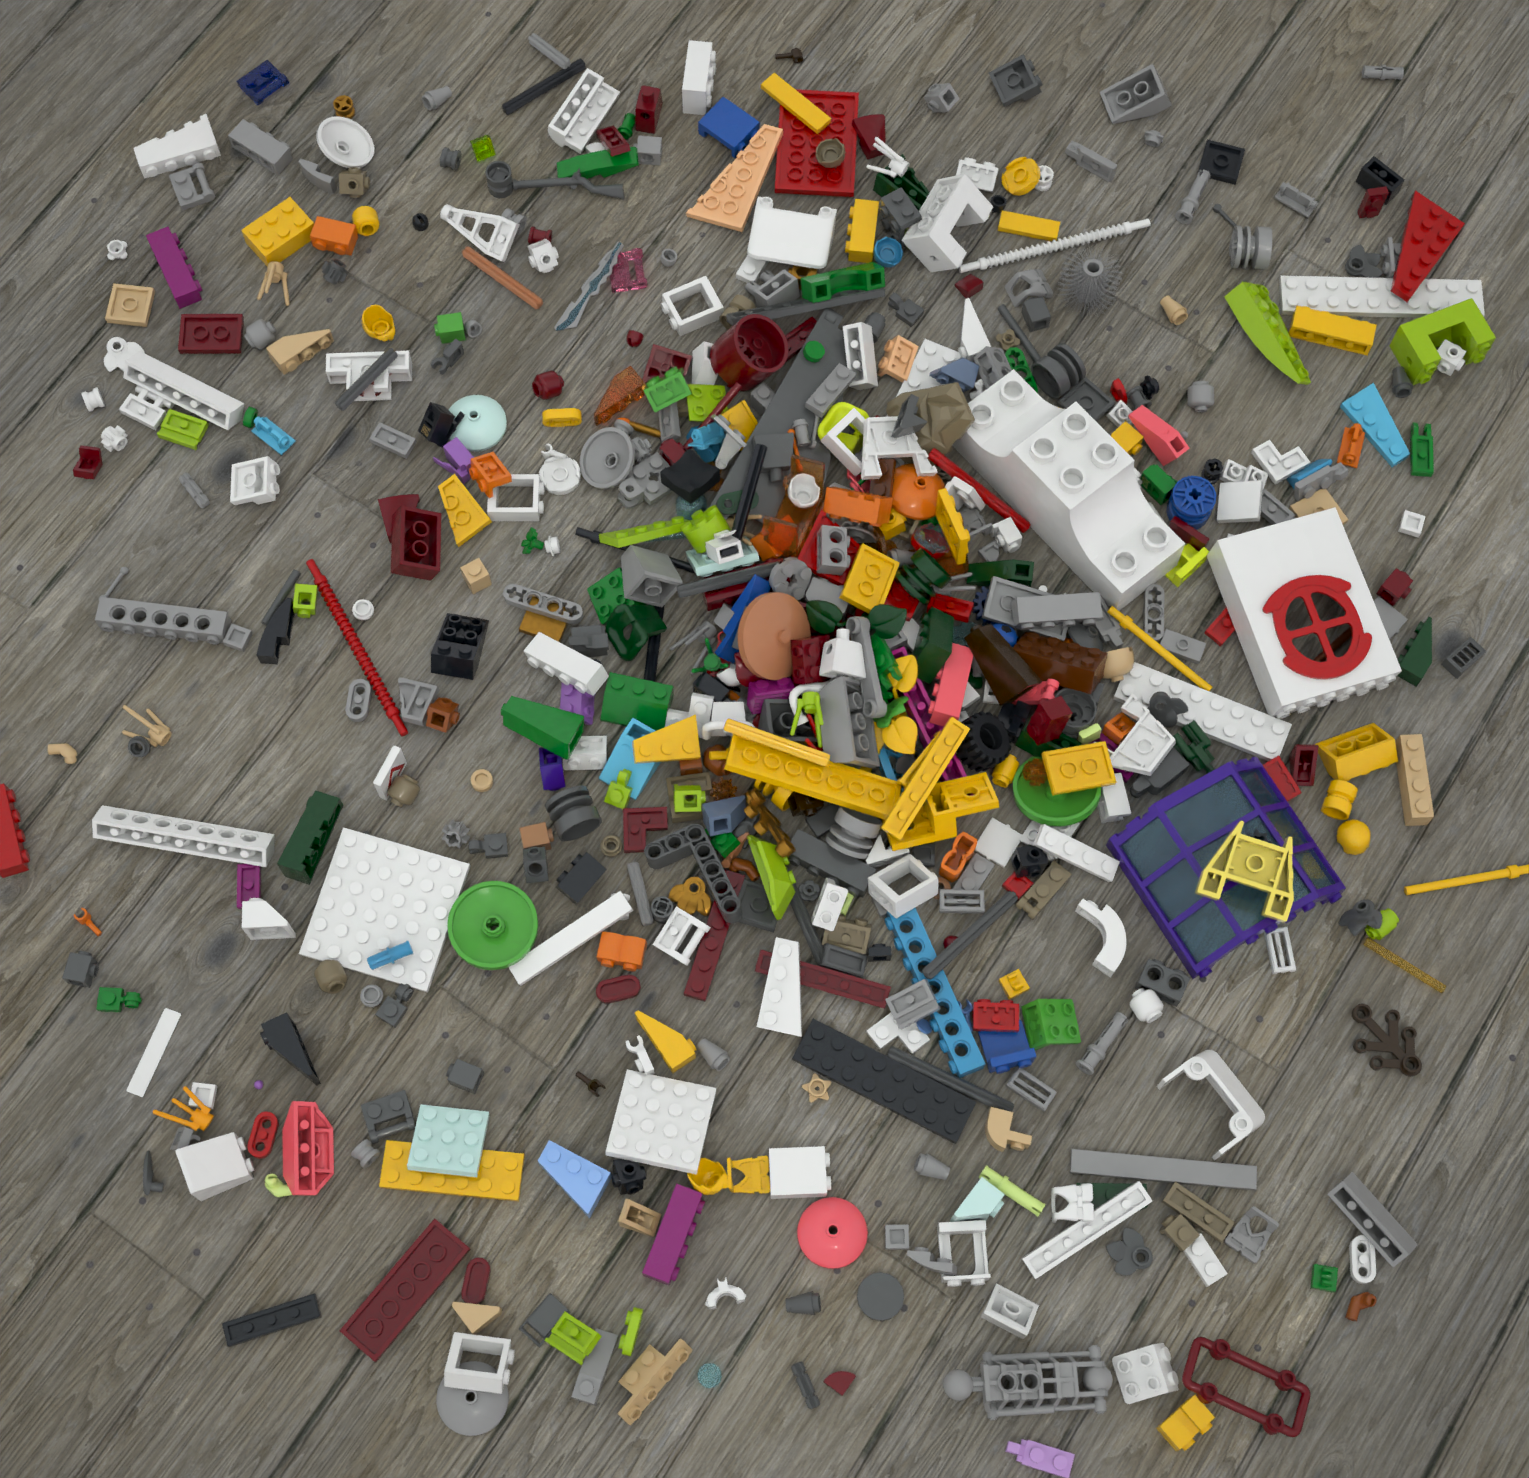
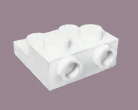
[230,456,280,505]

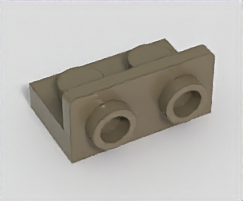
[822,914,872,954]

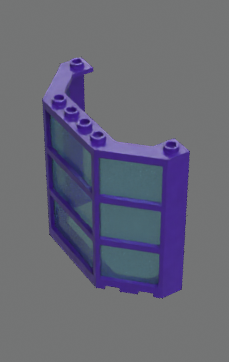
[1106,756,1346,979]

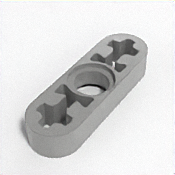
[1143,584,1164,643]

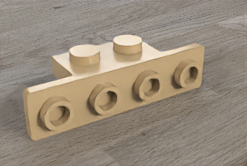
[618,1338,693,1425]

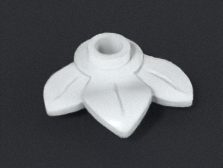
[104,337,145,372]

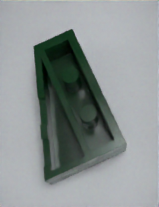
[873,154,930,211]

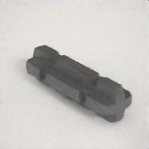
[791,1362,820,1409]

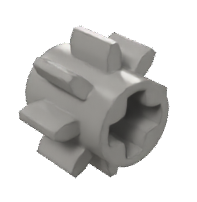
[632,437,652,463]
[442,820,470,848]

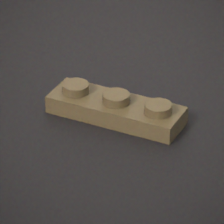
[1162,1181,1235,1243]

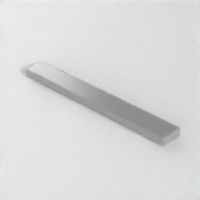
[1070,1149,1257,1191]

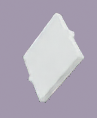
[975,817,1022,868]

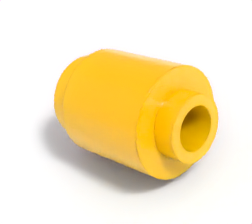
[992,754,1019,788]

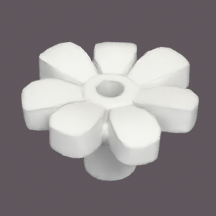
[970,379,986,400]

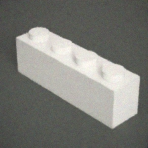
[524,632,609,696]

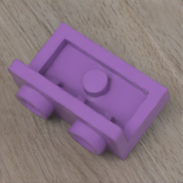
[560,682,596,725]

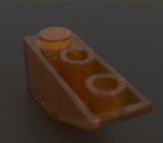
[594,366,646,426]

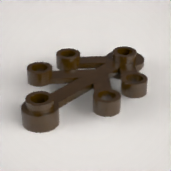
[1352,1004,1422,1077]

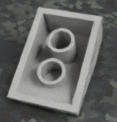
[1100,64,1172,124]

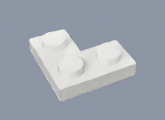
[1251,440,1310,485]
[665,693,714,739]
[866,1013,930,1055]

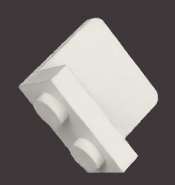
[1112,1343,1179,1404]

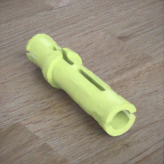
[978,1165,1046,1217]

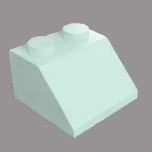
[950,1177,1005,1222]

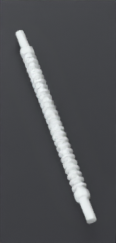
[959,219,1151,273]

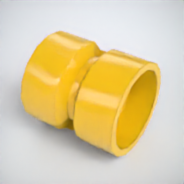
[1321,780,1358,820]

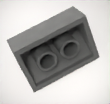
[758,699,818,747]

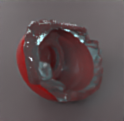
[911,523,950,559]

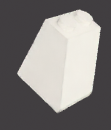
[175,1132,255,1201]

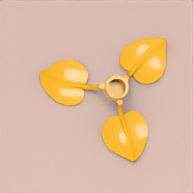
[882,655,918,754]

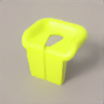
[817,402,869,455]

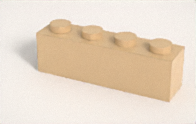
[1395,734,1434,826]

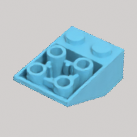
[599,718,661,800]

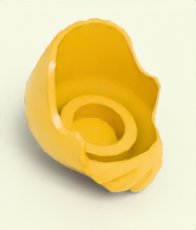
[362,305,395,342]
[687,1158,728,1195]

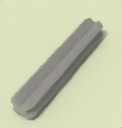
[528,33,571,69]
[627,862,654,926]

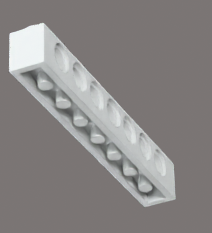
[92,805,275,867]

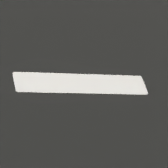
[127,1008,181,1097]

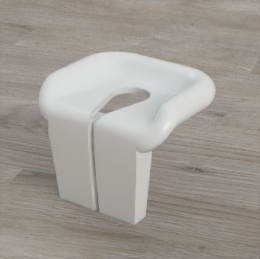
[702,702,755,740]

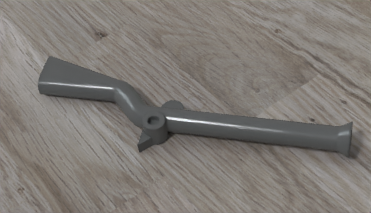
[513,168,624,200]

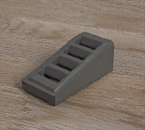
[1441,637,1487,679]

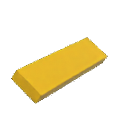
[761,73,831,134]

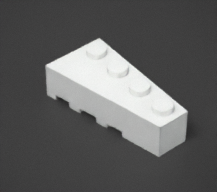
[757,937,802,1037]

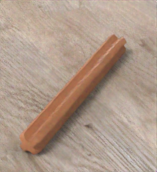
[462,246,543,309]

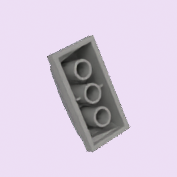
[819,676,880,769]

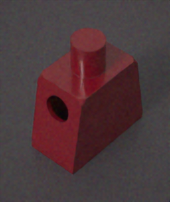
[635,85,663,134]

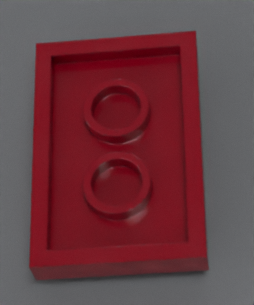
[178,314,244,354]

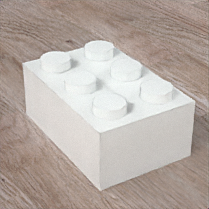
[682,40,716,115]

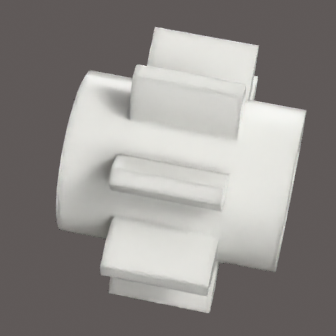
[101,425,128,452]

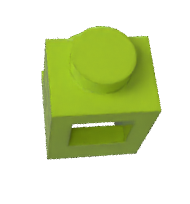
[293,583,318,618]
[674,784,706,812]

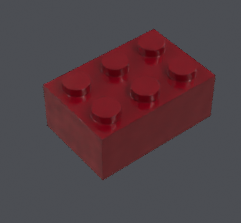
[391,505,441,581]

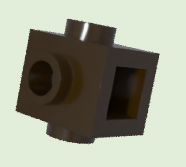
[787,792,824,817]

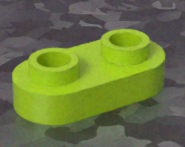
[618,1307,644,1357]

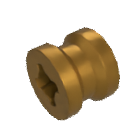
[333,95,355,119]

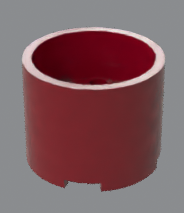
[710,314,788,391]

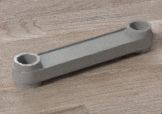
[846,616,887,718]

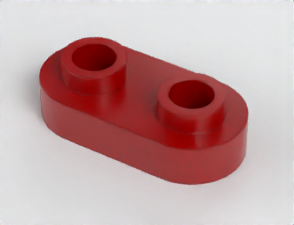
[247,1111,279,1159]

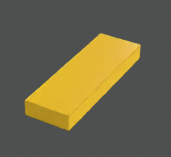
[998,210,1060,241]

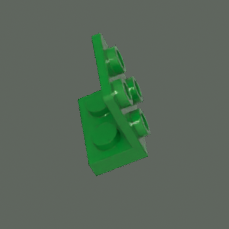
[587,567,647,625]

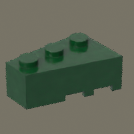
[912,606,954,684]

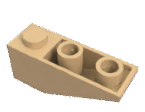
[266,329,334,375]

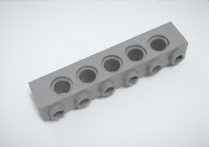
[95,597,231,645]

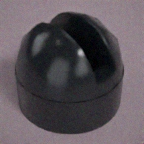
[990,195,1007,213]
[412,213,429,231]

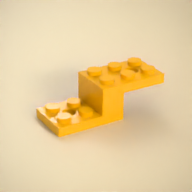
[881,772,999,851]

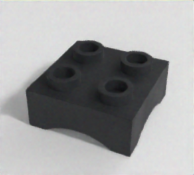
[660,449,721,504]

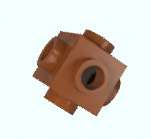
[426,697,460,733]

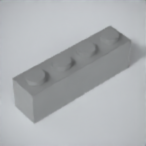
[1011,592,1103,630]
[1328,1172,1418,1267]

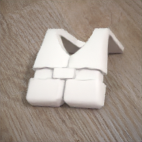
[1051,1183,1094,1223]

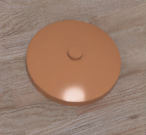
[738,592,810,680]

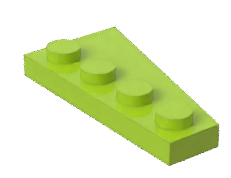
[599,516,691,548]

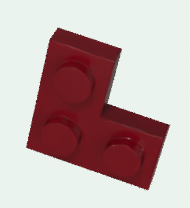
[623,807,668,853]

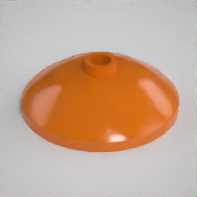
[892,464,945,520]

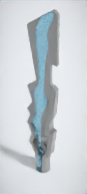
[554,241,624,331]

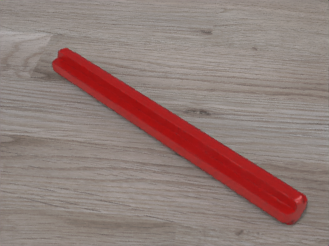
[928,448,1031,533]

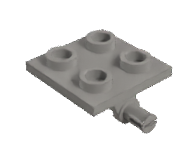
[710,414,747,469]

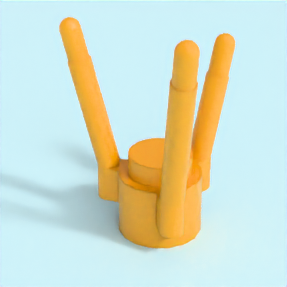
[153,1086,214,1131]

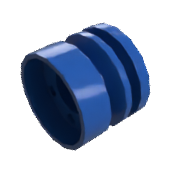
[1166,476,1216,530]

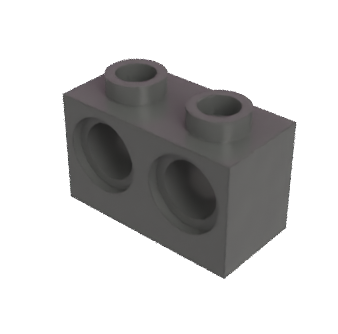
[1135,959,1190,1007]

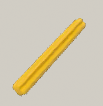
[724,718,830,766]

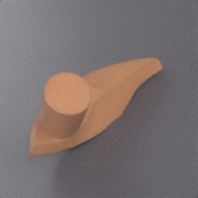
[721,832,750,868]

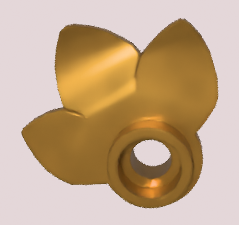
[668,877,711,916]

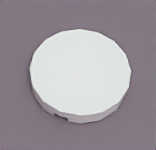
[539,456,581,495]

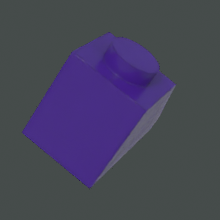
[539,748,566,791]

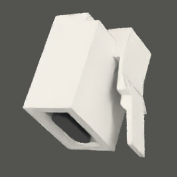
[705,530,744,564]

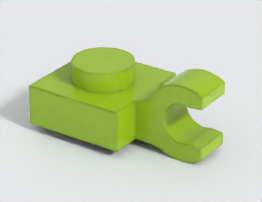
[604,769,633,809]

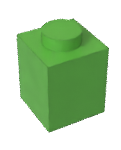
[434,312,466,344]

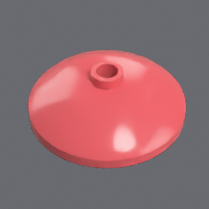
[797,1197,867,1269]

